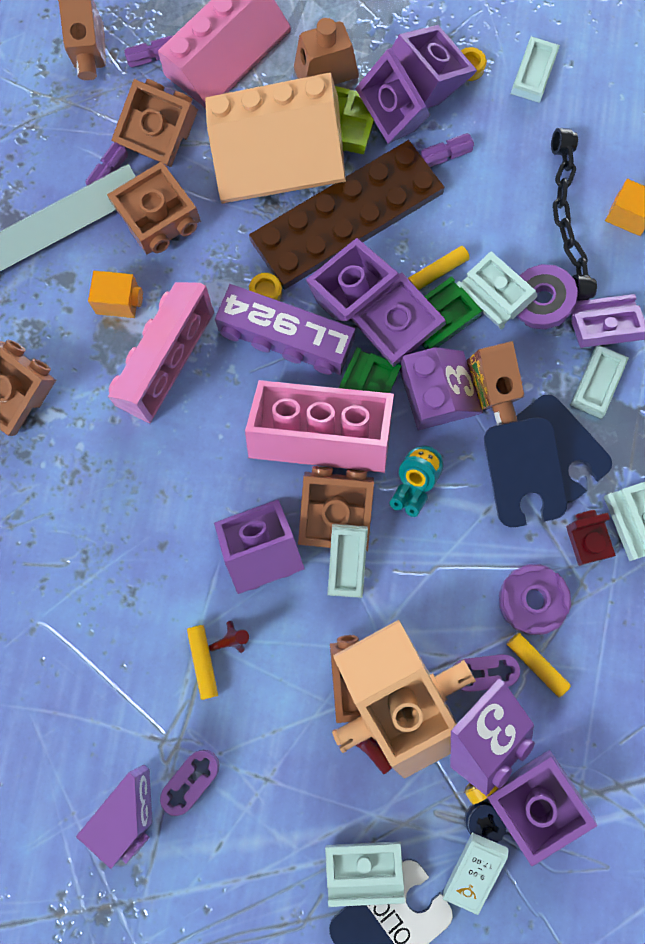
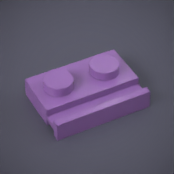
[571,294,645,348]

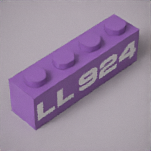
[215,284,355,375]

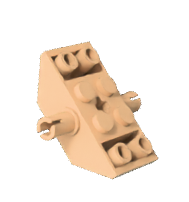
[332,620,476,779]

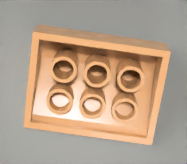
[205,72,346,204]

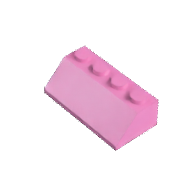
[158,0,291,108]
[108,282,214,424]
[245,380,394,473]

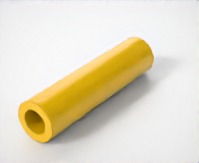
[408,246,470,290]
[187,625,218,700]
[506,632,571,698]

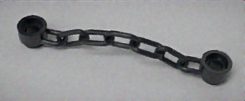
[551,128,597,301]

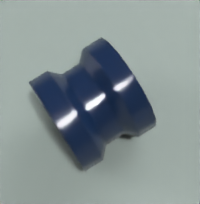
[464,801,506,843]

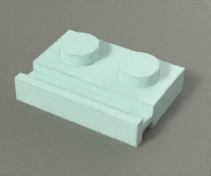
[456,251,538,330]
[604,482,645,562]
[325,841,405,907]

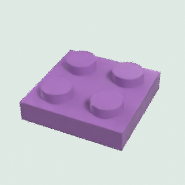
[351,272,446,367]

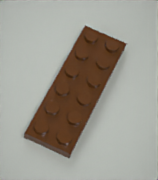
[249,140,445,290]

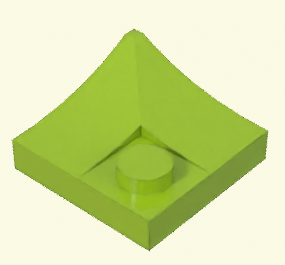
[335,86,375,155]

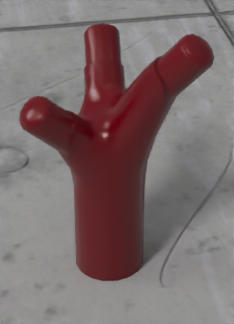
[209,621,249,653]
[356,737,392,774]

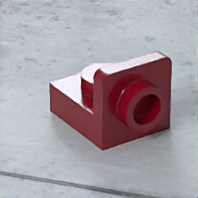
[566,510,616,566]

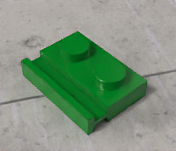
[421,276,482,350]
[339,347,402,393]

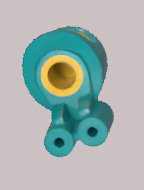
[389,445,444,517]

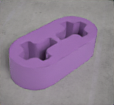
[452,654,520,692]
[160,750,220,816]

